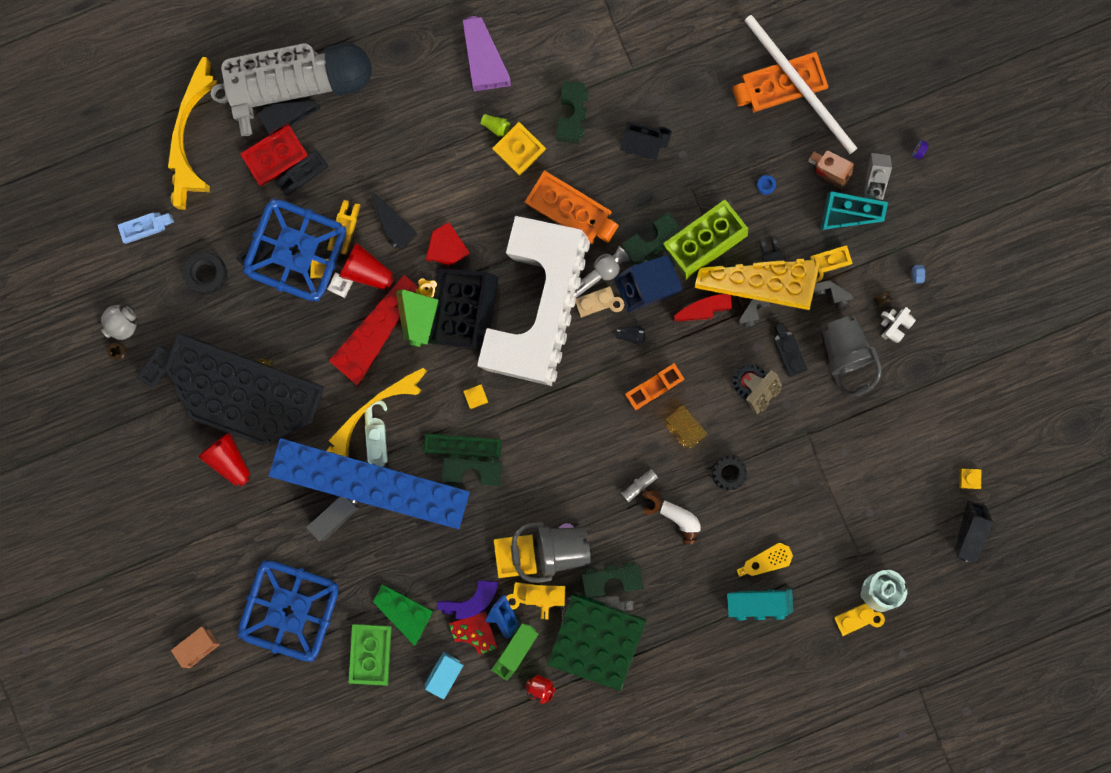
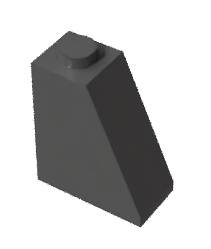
[306,497,359,542]

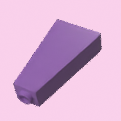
[463,16,511,92]

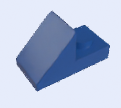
[485,595,520,638]

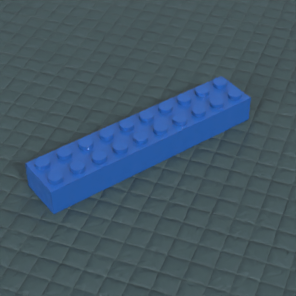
[269,438,470,529]

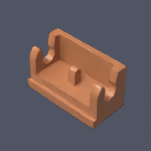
[171,626,220,668]

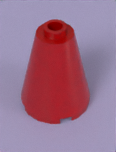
[339,243,394,289]
[198,432,250,486]

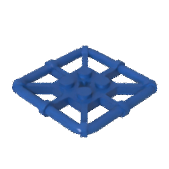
[242,198,347,302]
[237,560,339,662]

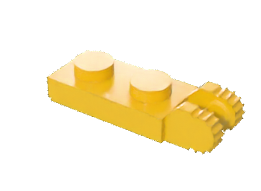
[328,200,360,255]

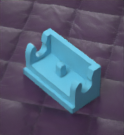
[424,651,464,699]

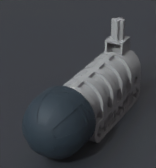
[211,43,372,136]

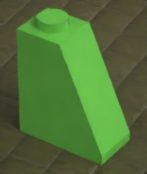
[396,290,438,347]
[491,623,539,681]

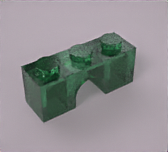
[557,81,589,144]
[621,212,681,266]
[442,454,503,486]
[582,562,644,598]

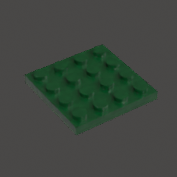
[548,593,646,691]

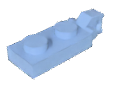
[118,213,174,244]

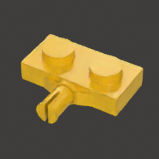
[525,585,565,619]

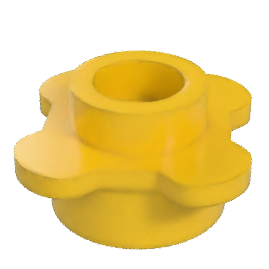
[416,278,437,298]

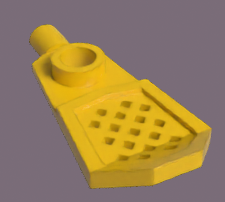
[736,543,793,577]

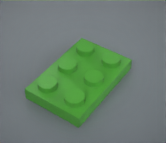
[349,624,392,686]

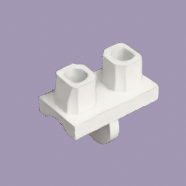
[881,307,916,343]

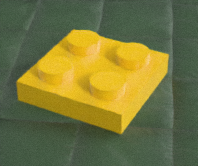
[492,122,546,176]
[494,534,537,578]

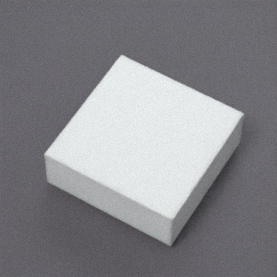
[327,272,353,298]

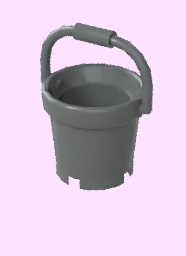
[819,315,882,396]
[510,522,590,583]

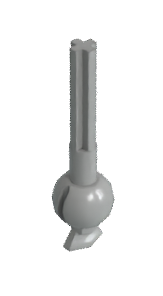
[574,246,630,298]

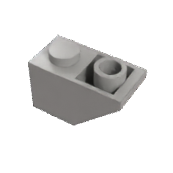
[864,153,892,200]

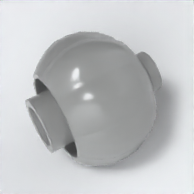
[101,305,137,340]

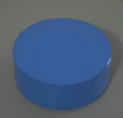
[756,175,776,195]

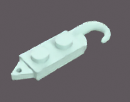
[364,399,388,467]

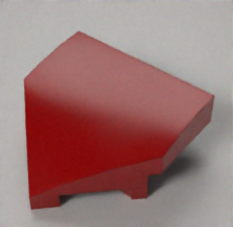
[426,222,470,266]

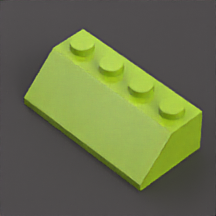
[663,200,748,280]

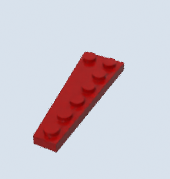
[329,275,418,386]

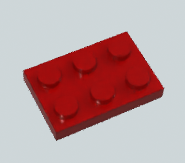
[240,124,308,187]

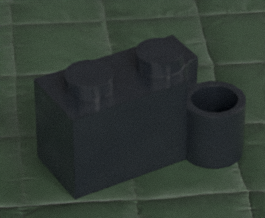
[620,121,672,160]

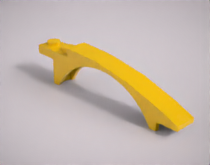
[168,57,217,210]
[326,368,428,457]

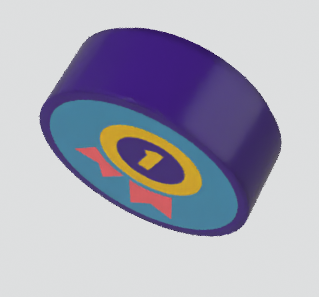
[912,140,928,160]

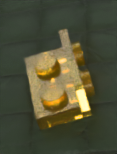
[665,405,708,449]

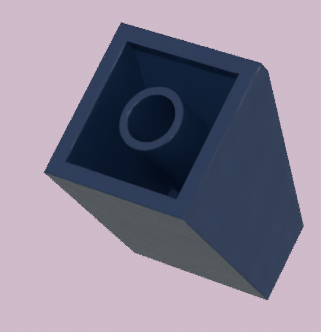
[614,255,683,313]

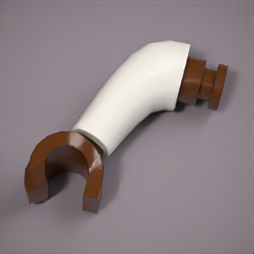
[642,490,701,544]

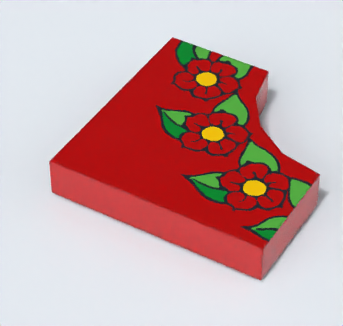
[449,611,498,655]

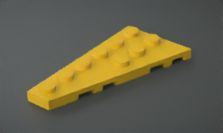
[695,257,821,310]

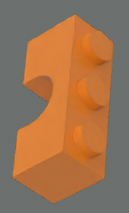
[624,363,685,412]

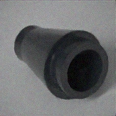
[616,326,645,345]

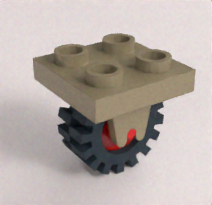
[733,363,782,415]

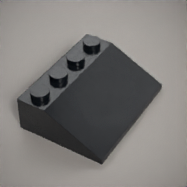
[428,269,499,351]

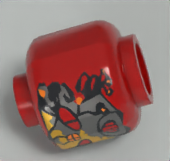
[525,675,555,704]

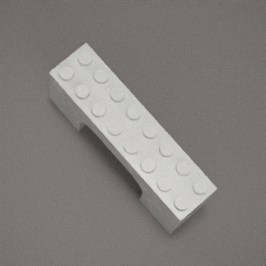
[477,216,590,386]

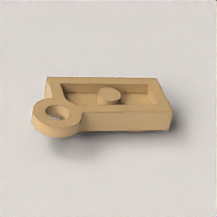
[575,286,624,318]

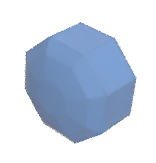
[911,265,925,284]

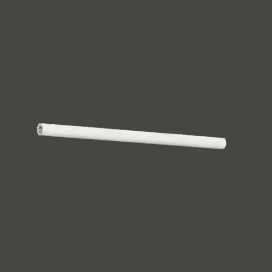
[744,15,857,154]

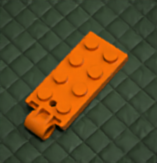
[732,52,828,113]
[524,170,619,245]

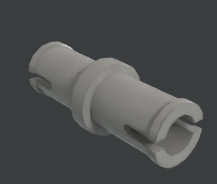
[621,468,658,502]

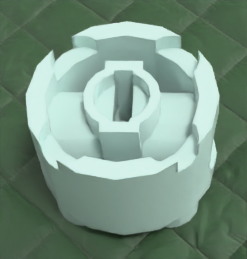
[860,570,907,612]

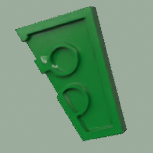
[373,584,434,646]

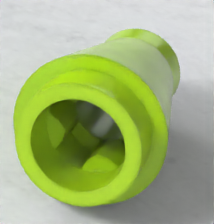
[481,114,510,137]

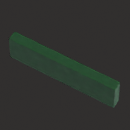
[424,433,502,458]

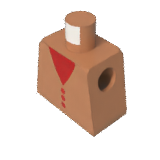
[809,151,854,191]

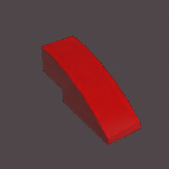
[673,294,732,322]

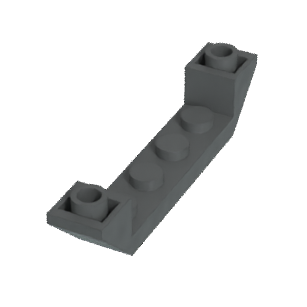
[737,281,853,328]

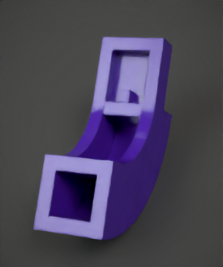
[437,580,499,619]

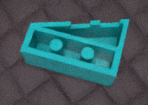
[820,192,888,230]
[727,589,794,621]

